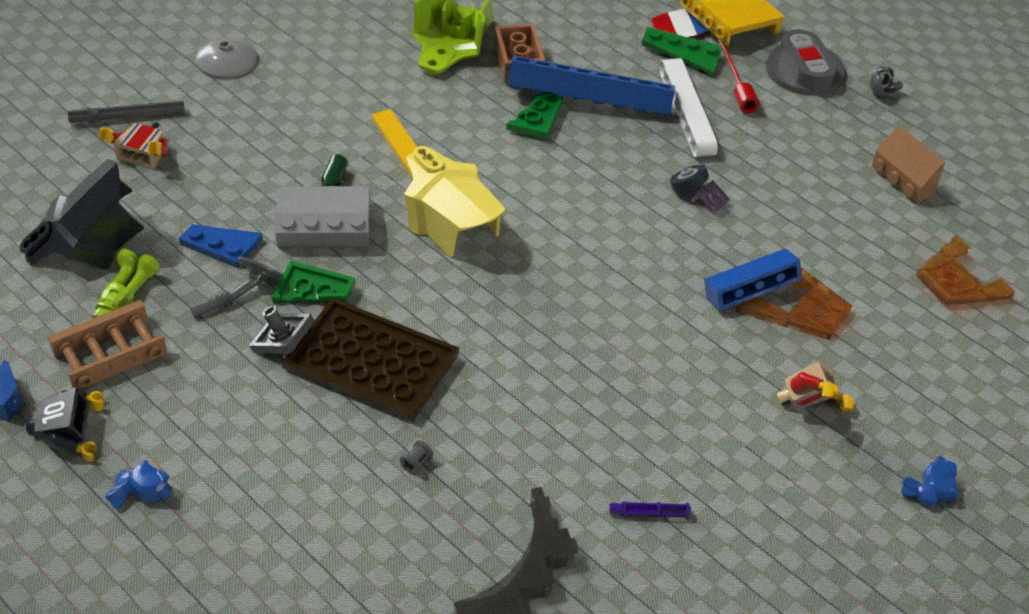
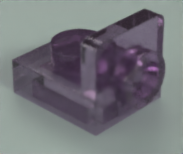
[691,180,730,214]

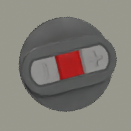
[766,29,845,95]

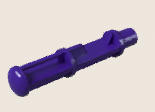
[609,501,691,519]

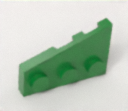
[506,91,564,139]

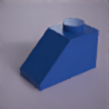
[0,360,23,421]

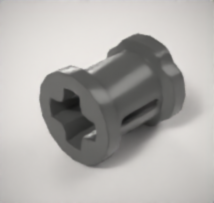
[400,440,434,475]

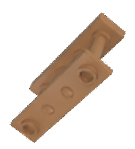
[47,300,167,390]

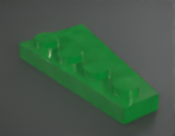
[641,27,723,78]

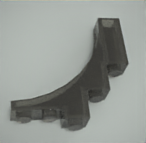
[454,487,578,614]

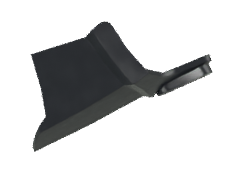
[20,159,144,270]

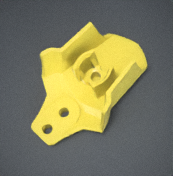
[404,146,505,257]

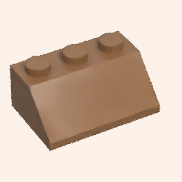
[872,126,945,204]

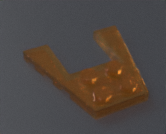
[736,267,852,340]

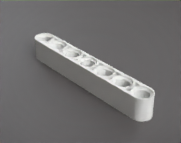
[659,58,718,157]

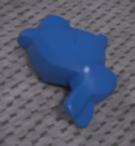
[901,456,958,507]
[105,460,172,509]

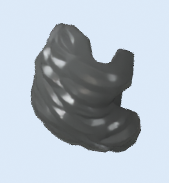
[870,66,903,98]

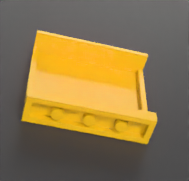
[681,0,785,46]

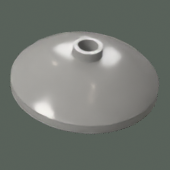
[196,38,257,79]

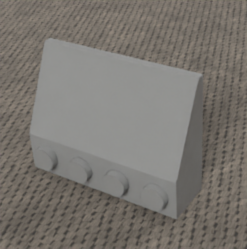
[275,186,370,247]

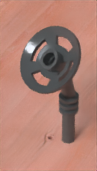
[190,257,282,317]

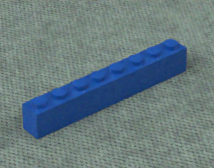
[508,55,675,116]

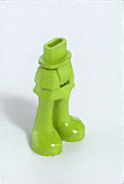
[93,248,160,318]

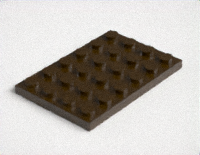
[282,297,459,422]

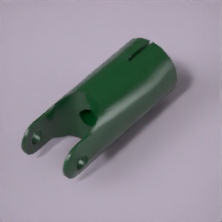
[321,154,348,186]

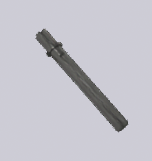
[67,100,185,124]

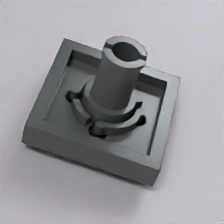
[249,306,315,354]

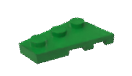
[271,261,356,303]

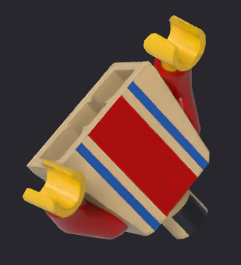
[98,122,169,169]
[777,361,855,412]

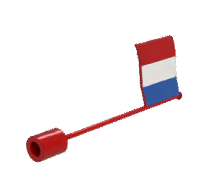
[651,8,760,114]

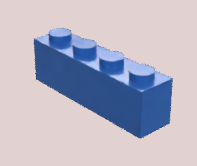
[704,248,802,311]

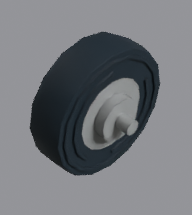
[670,165,709,192]

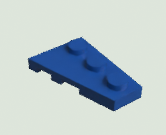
[179,224,263,268]

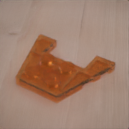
[916,235,1016,306]

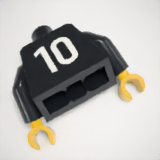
[25,387,104,462]

